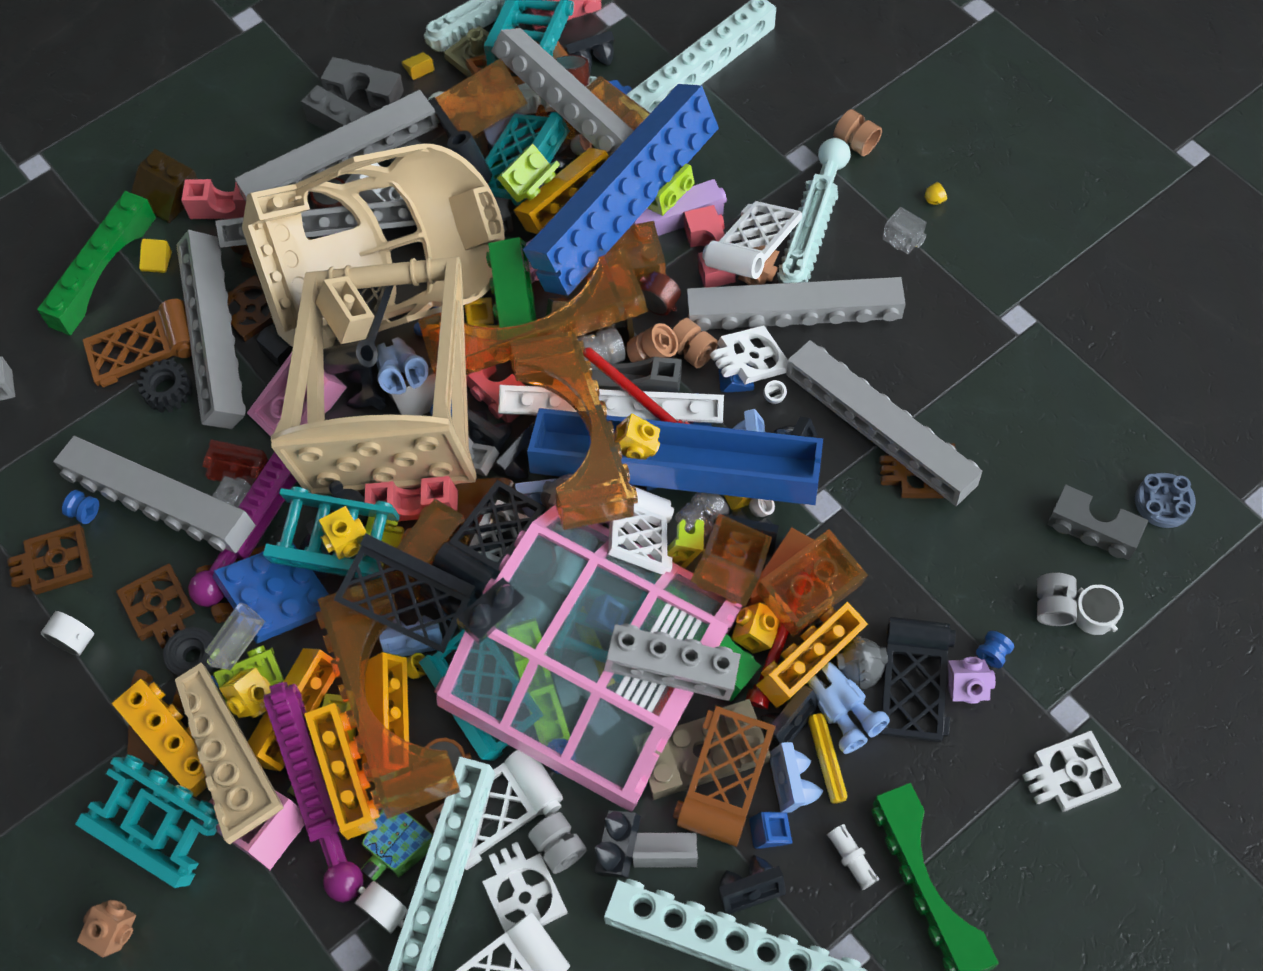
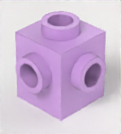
[947,657,995,704]

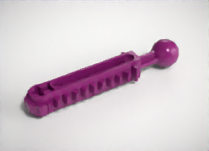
[188,452,297,607]
[264,681,364,902]

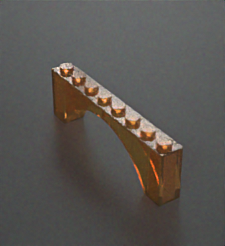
[418,248,648,376]
[509,330,638,530]
[316,576,461,819]

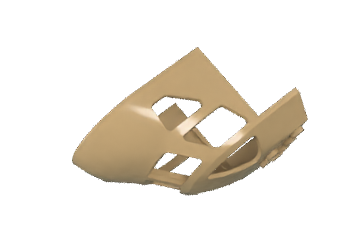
[242,144,505,349]

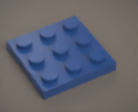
[213,542,336,644]

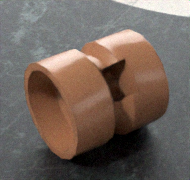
[834,109,882,156]
[673,318,718,368]
[627,323,678,363]

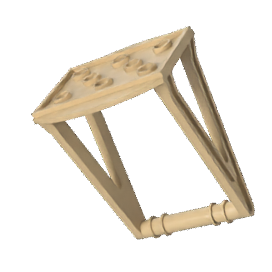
[271,257,476,496]

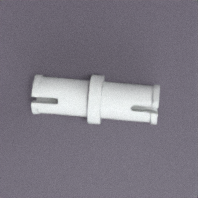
[827,824,879,890]

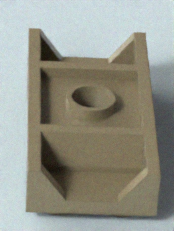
[634,699,771,800]

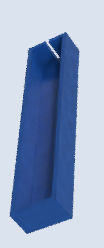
[523,84,719,296]
[527,408,823,505]

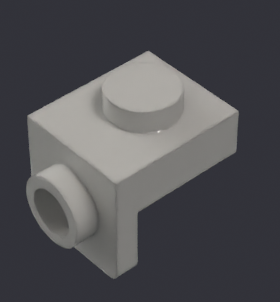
[469,438,500,476]

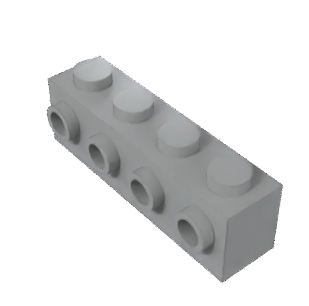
[604,624,741,701]

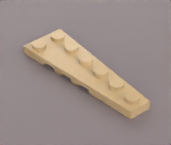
[175,663,284,844]

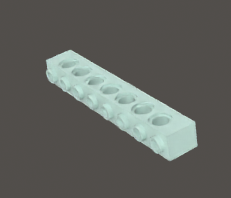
[618,0,776,130]
[388,757,495,971]
[604,879,867,971]

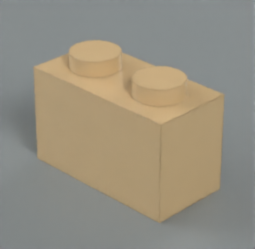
[315,276,374,344]

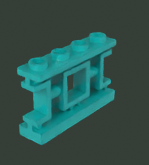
[75,755,219,888]

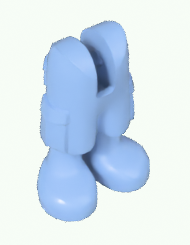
[376,337,428,394]
[807,662,890,754]

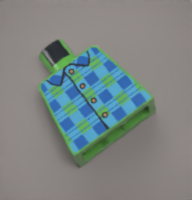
[360,799,433,881]

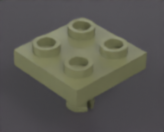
[444,26,502,85]

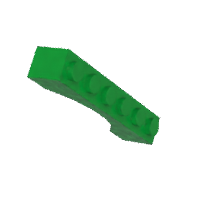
[37,191,156,336]
[871,783,999,971]

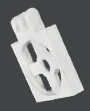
[710,326,788,384]
[1022,731,1121,812]
[482,842,567,932]

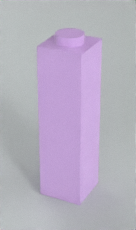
[630,179,727,243]

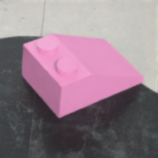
[247,353,347,436]
[198,791,305,869]

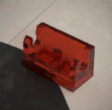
[203,440,269,488]

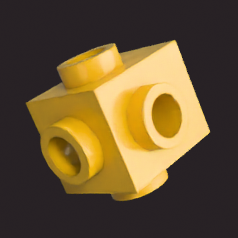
[611,413,660,460]
[319,506,367,560]
[731,603,782,654]
[219,667,271,718]

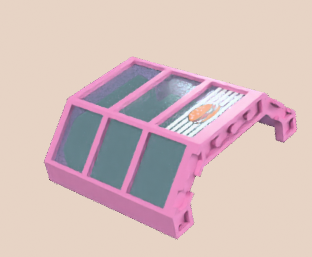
[435,503,745,812]

